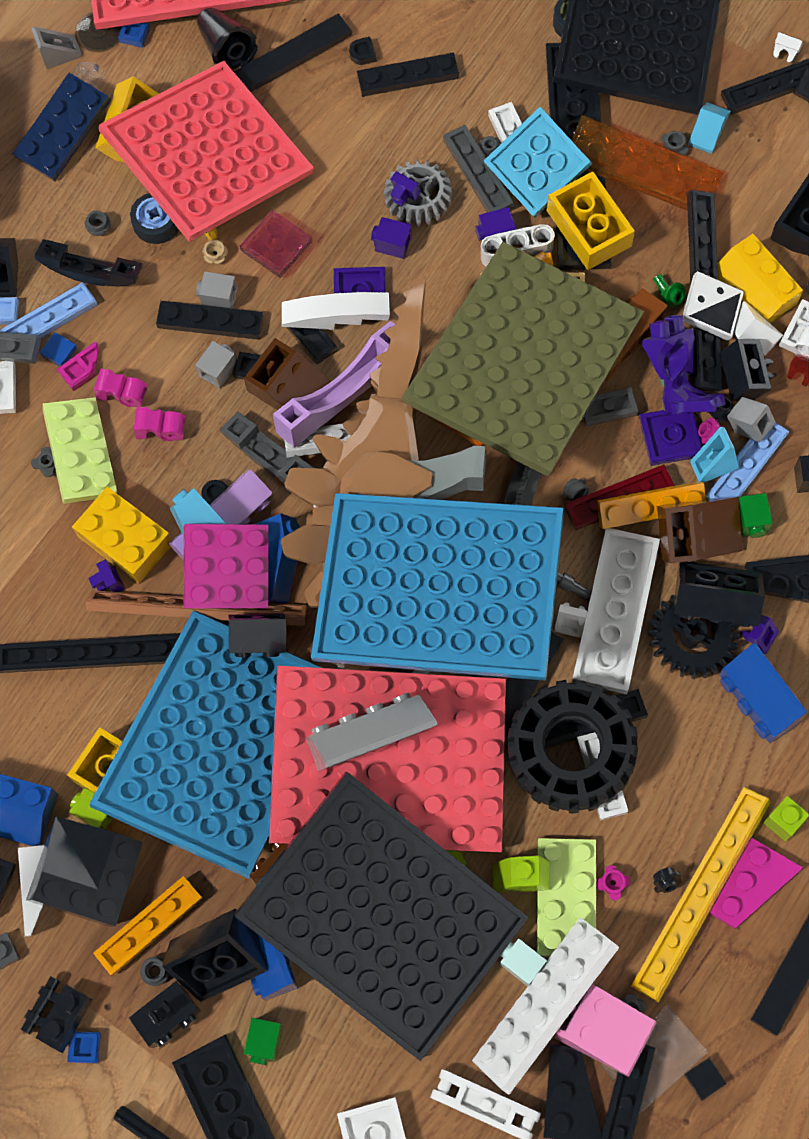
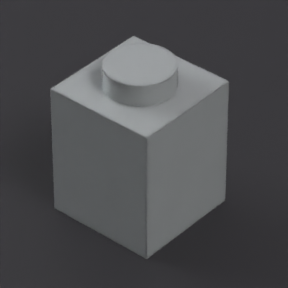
[196,271,238,309]
[195,341,237,389]
[727,397,776,442]

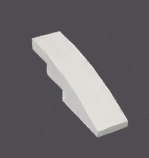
[282,292,390,329]

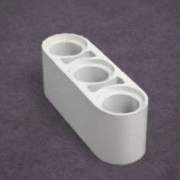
[481,224,555,266]

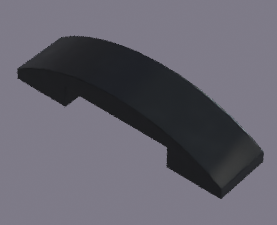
[34,239,142,286]

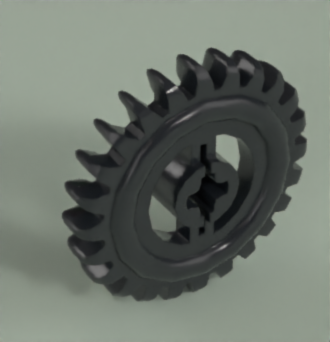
[648,595,740,679]

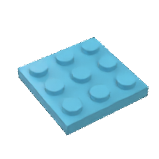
[484,107,592,218]

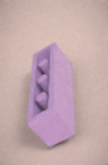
[168,469,272,561]

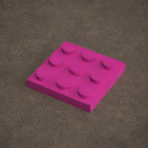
[184,524,268,608]

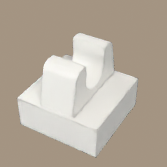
[774,33,803,63]
[554,603,587,638]

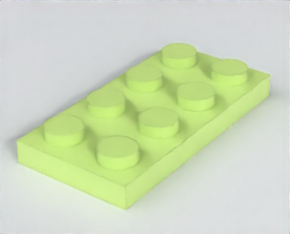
[42,397,117,504]
[537,838,596,957]

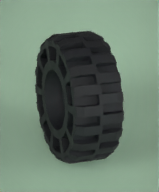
[508,680,638,814]

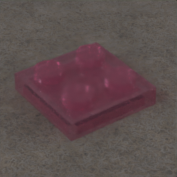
[240,210,312,278]

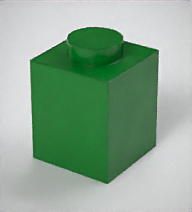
[739,493,773,538]
[243,1018,283,1066]

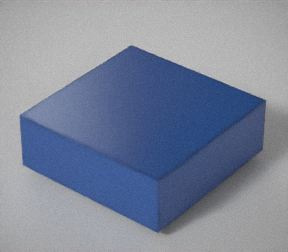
[118,22,150,48]
[40,332,77,367]
[67,1032,101,1063]

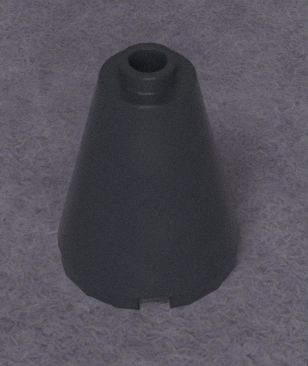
[197,8,258,72]

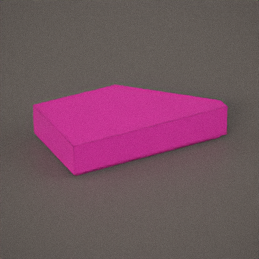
[57,341,99,391]

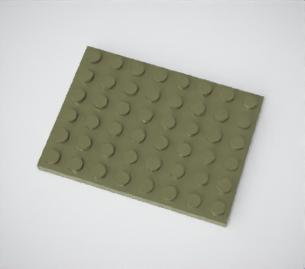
[402,242,644,477]

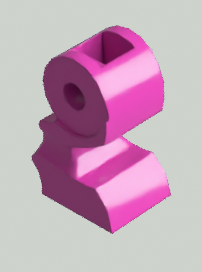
[94,368,148,407]
[134,407,186,442]

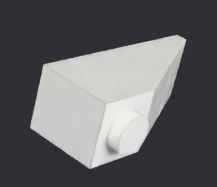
[18,845,44,937]

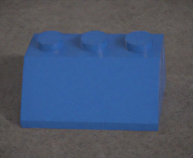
[719,643,807,743]
[0,774,59,846]
[250,934,298,1001]

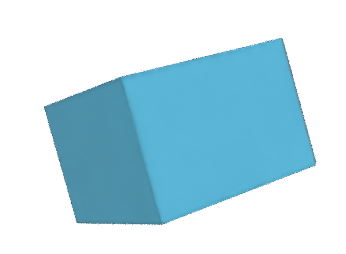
[688,102,731,154]
[690,427,739,483]

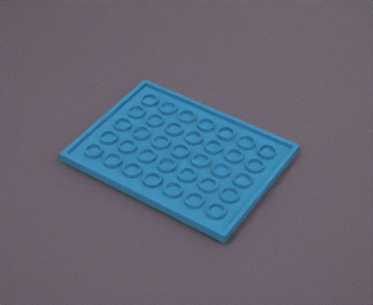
[311,493,564,680]
[90,611,321,879]

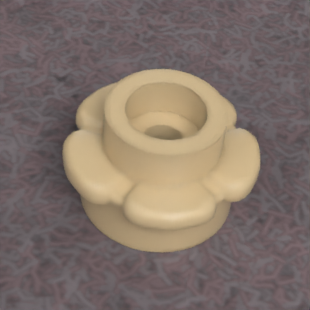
[202,240,228,264]

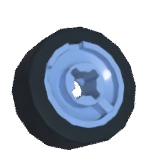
[130,193,179,244]

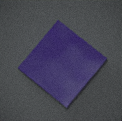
[334,267,386,294]
[639,410,702,466]

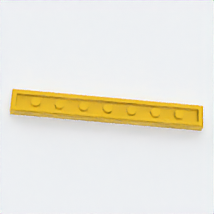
[631,787,771,1003]

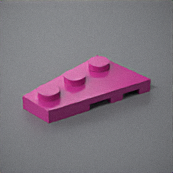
[709,838,803,929]

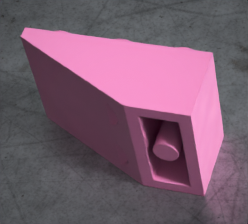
[553,984,656,1077]

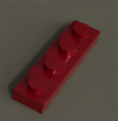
[565,464,675,531]

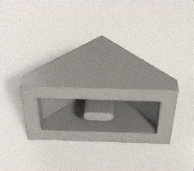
[31,26,82,69]

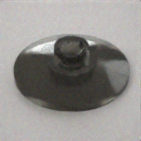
[75,12,122,52]

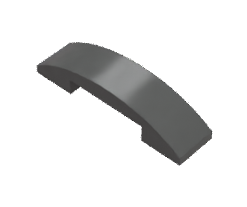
[220,411,313,483]

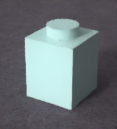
[500,939,547,987]

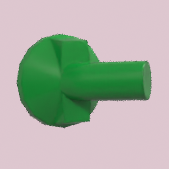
[653,274,685,308]

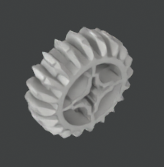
[384,159,453,227]

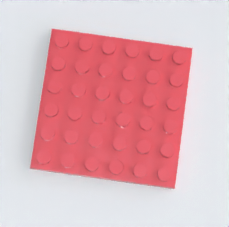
[99,61,314,242]

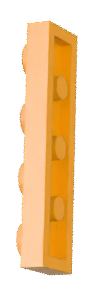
[597,481,706,529]
[93,876,203,976]

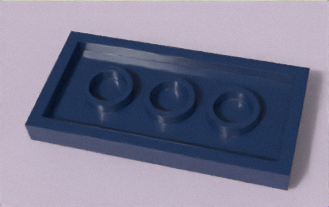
[13,72,111,182]

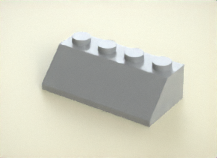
[306,693,438,771]

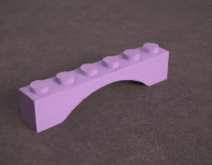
[273,321,395,448]

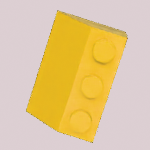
[96,76,159,163]
[717,234,803,323]

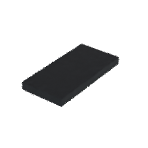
[172,1034,275,1139]

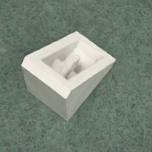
[734,301,783,355]

